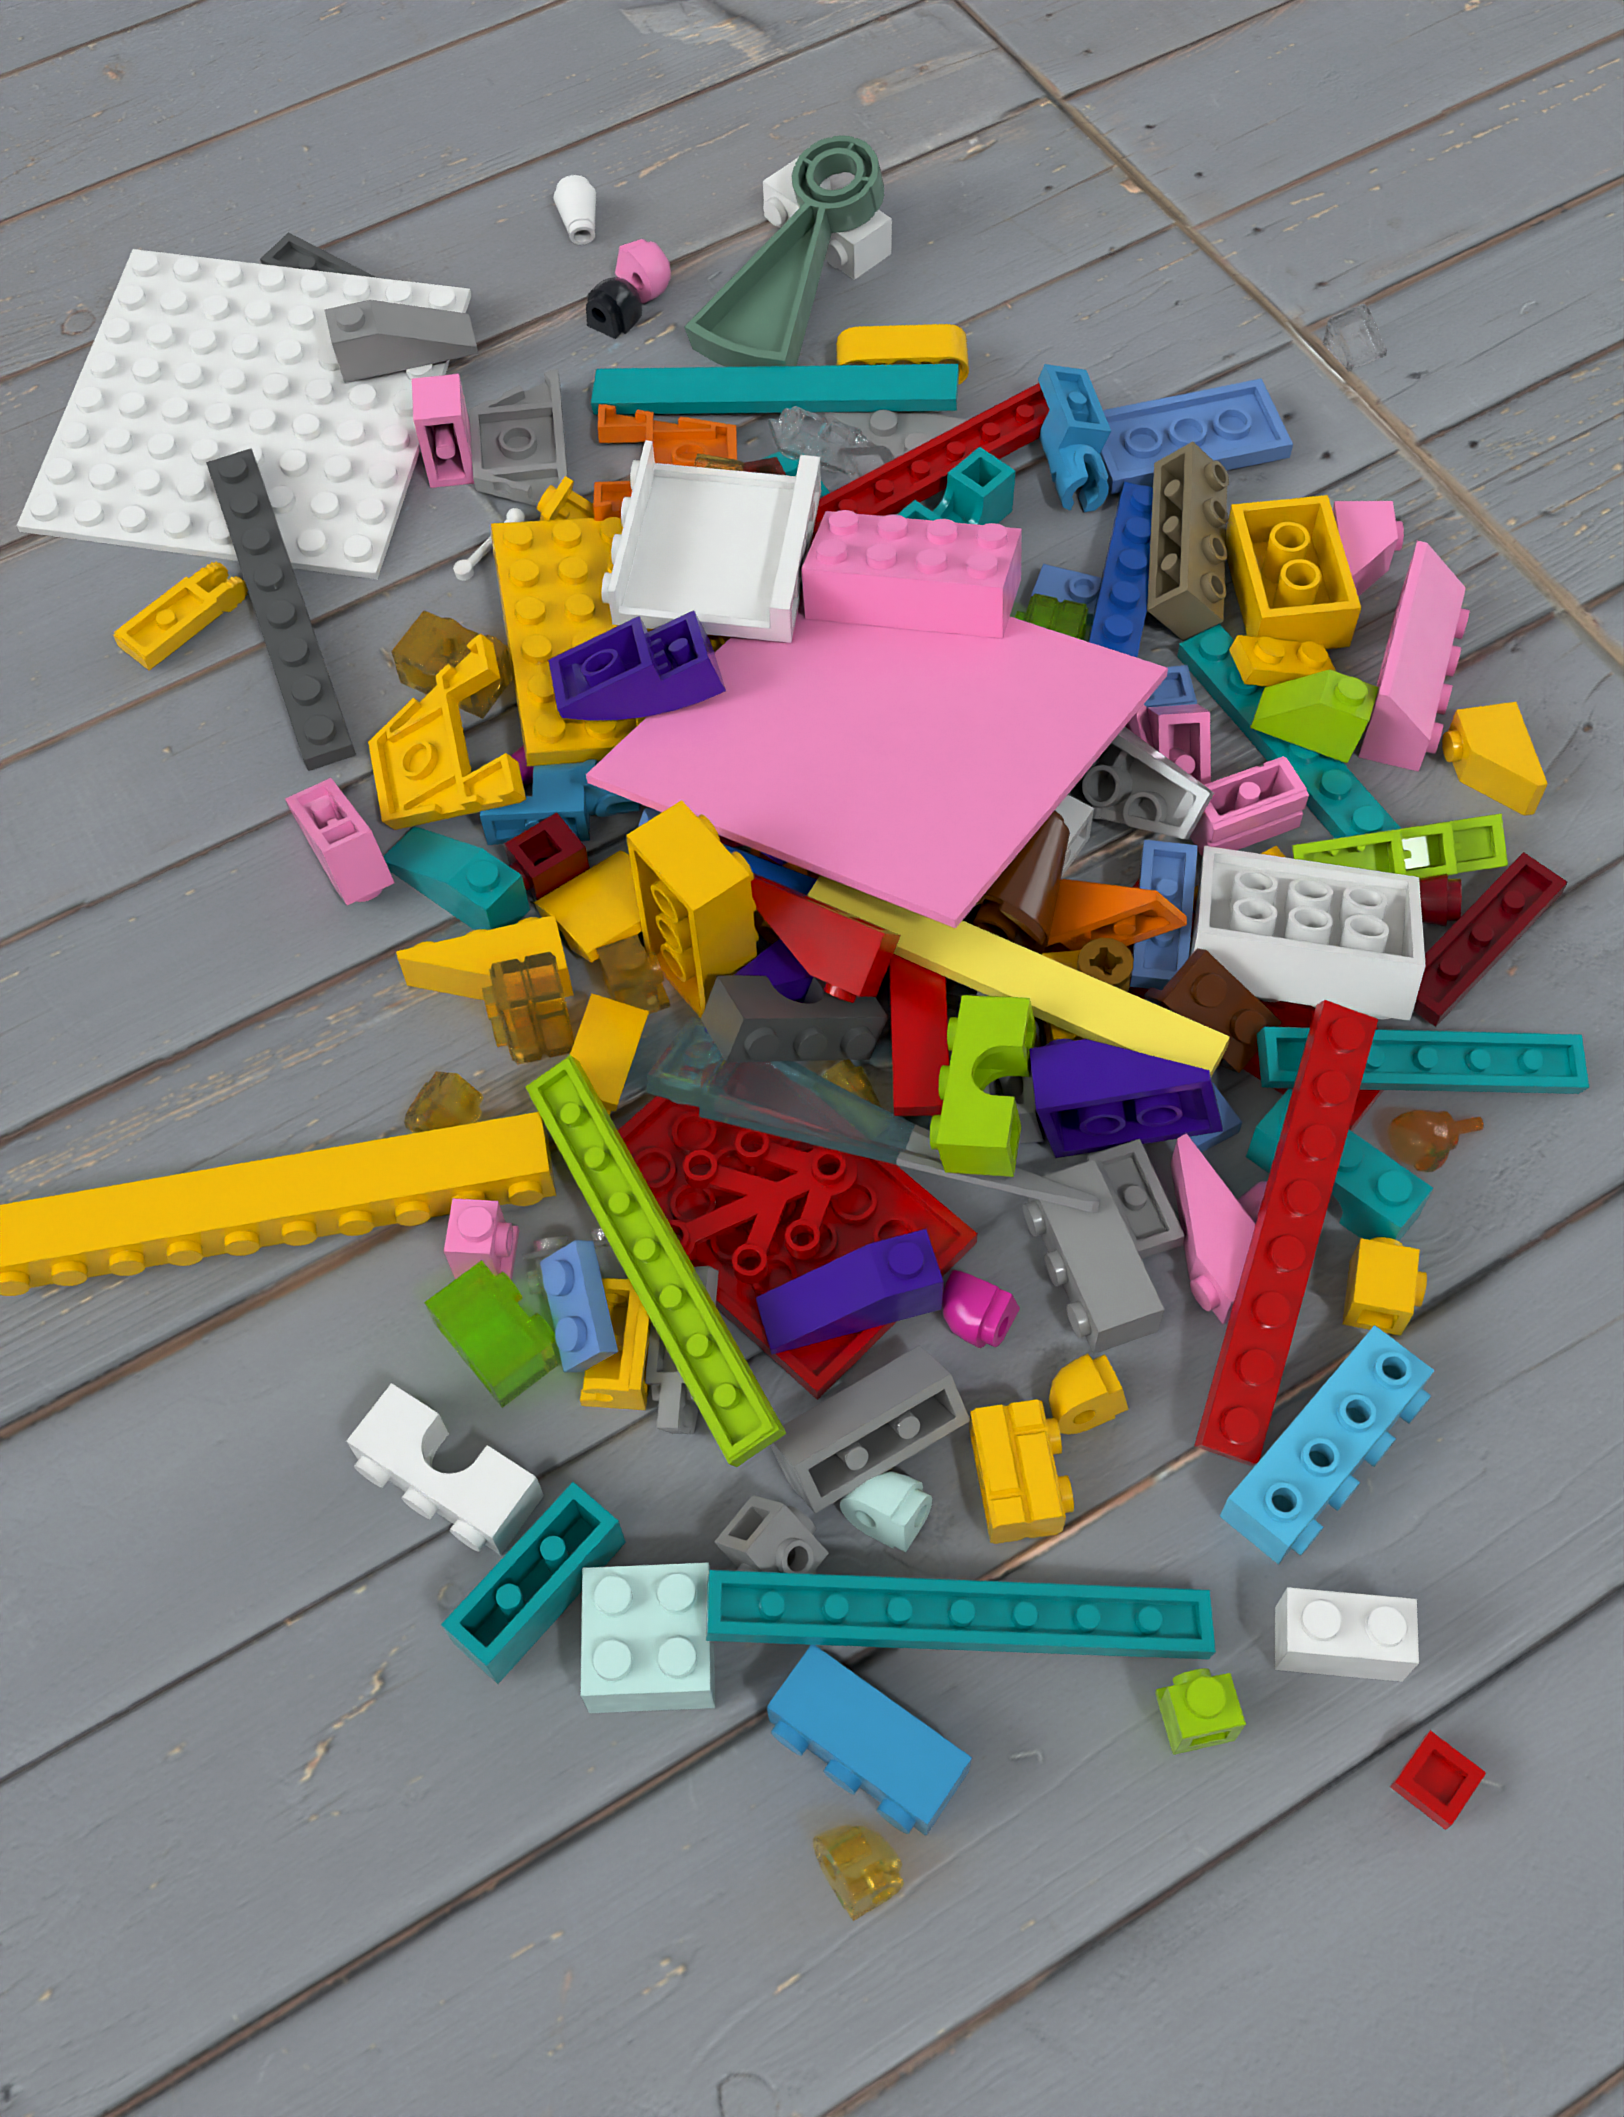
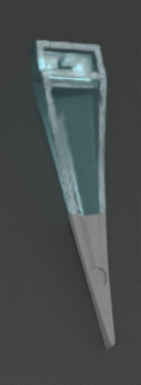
[647,1017,1100,1213]

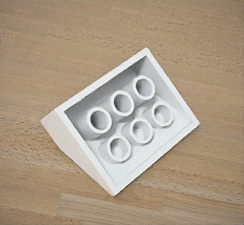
[1189,846,1426,1021]

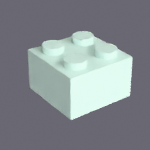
[581,1562,715,1713]

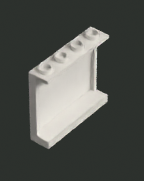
[602,440,821,643]

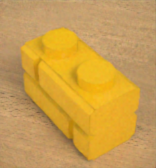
[968,1399,1074,1544]

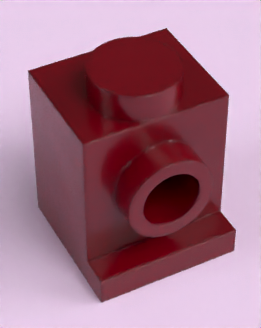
[504,812,590,900]

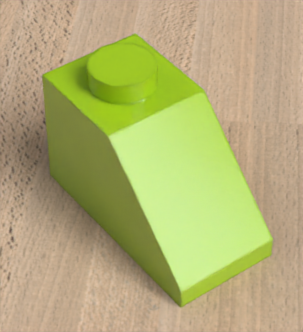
[1250,669,1379,763]

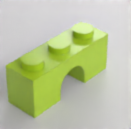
[930,995,1036,1177]

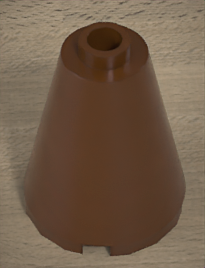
[962,810,1070,955]

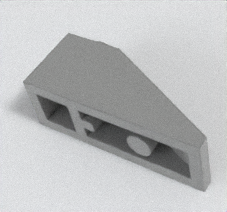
[325,300,479,383]

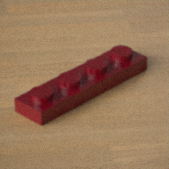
[1413,852,1568,1027]

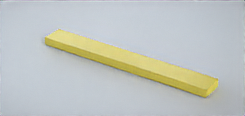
[808,875,1230,1077]

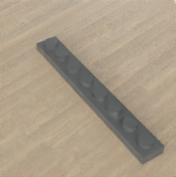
[206,448,356,771]

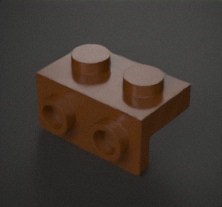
[1144,948,1282,1073]

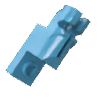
[1038,364,1111,512]
[480,759,641,845]

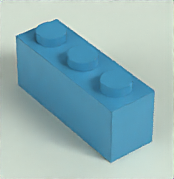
[767,1645,972,1836]

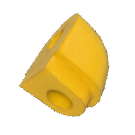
[1048,1353,1129,1435]

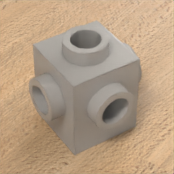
[714,1495,829,1574]

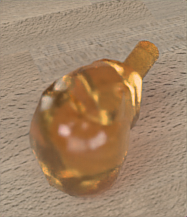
[1387,1110,1484,1173]

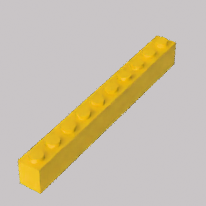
[0,1112,556,1296]

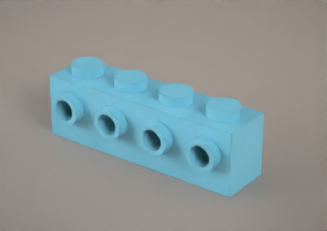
[1220,1325,1434,1565]

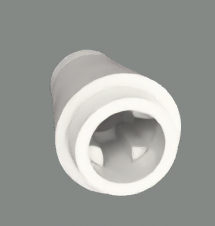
[553,175,596,245]

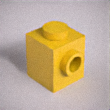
[1342,1237,1427,1336]

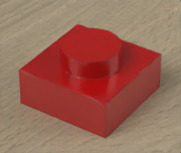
[1390,1730,1486,1830]

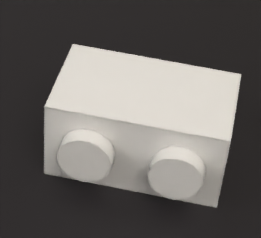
[1275,1587,1419,1682]

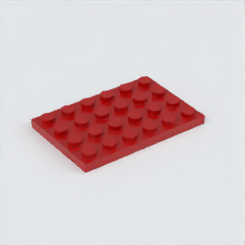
[618,1044,978,1400]

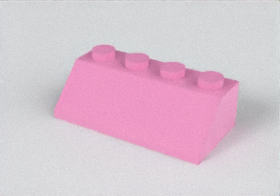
[1359,541,1470,772]

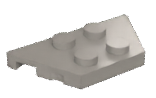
[469,369,568,506]

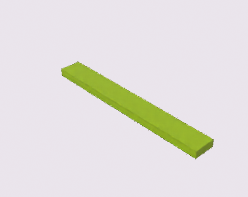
[525,1055,787,1467]

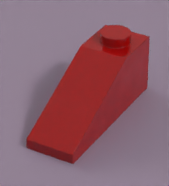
[751,873,901,1003]

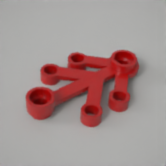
[668,1127,858,1284]

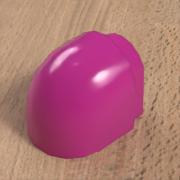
[942,1270,1020,1348]

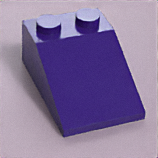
[1029,1039,1223,1158]

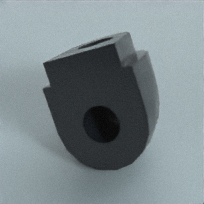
[586,277,642,339]

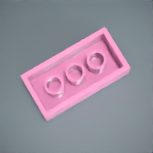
[801,510,1022,639]

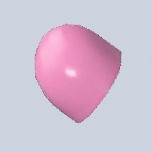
[615,239,671,304]

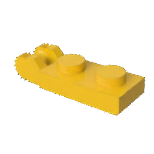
[113,561,248,671]

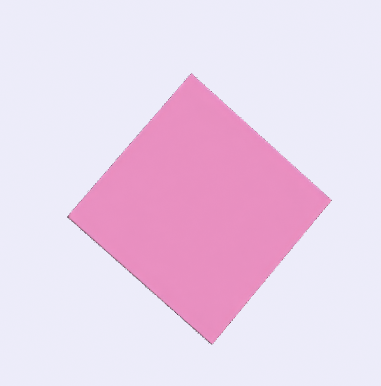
[586,586,1168,928]

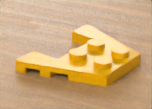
[368,634,526,830]

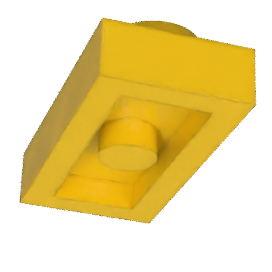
[1229,635,1336,687]

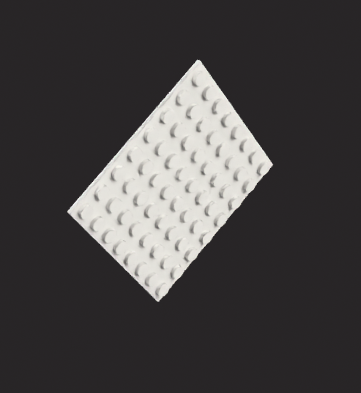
[17,249,471,580]

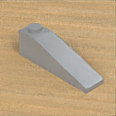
[1068,727,1214,839]

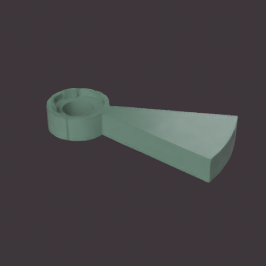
[684,135,884,367]

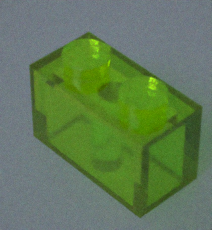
[424,1260,558,1408]

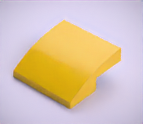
[534,850,642,963]

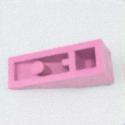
[285,778,395,905]
[1170,1133,1256,1324]

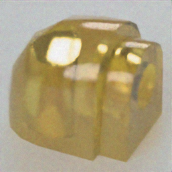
[404,1071,484,1133]
[813,1824,904,1921]

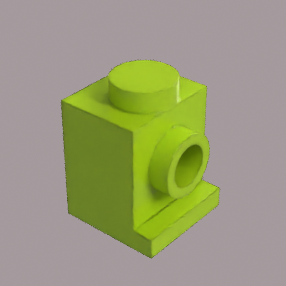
[1155,1668,1246,1755]

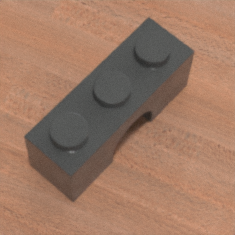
[701,975,888,1063]

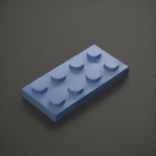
[1100,378,1293,494]

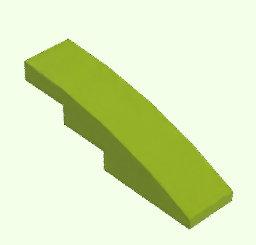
[1292,813,1508,878]

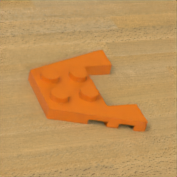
[593,404,738,521]

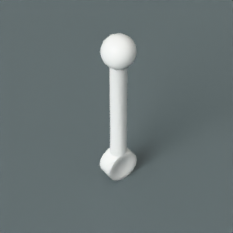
[453,508,525,581]

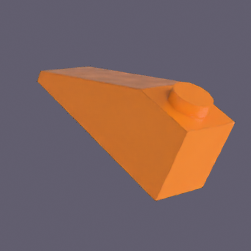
[1043,879,1187,953]

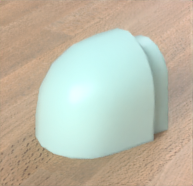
[840,1471,932,1552]

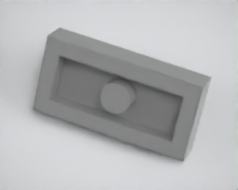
[1086,1139,1185,1259]

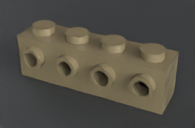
[1147,441,1229,641]

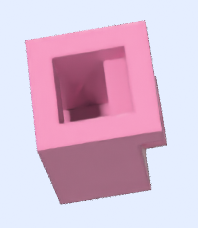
[444,1198,519,1283]

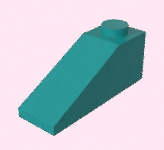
[383,826,530,930]

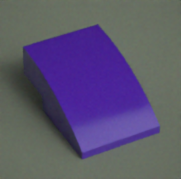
[548,610,726,721]

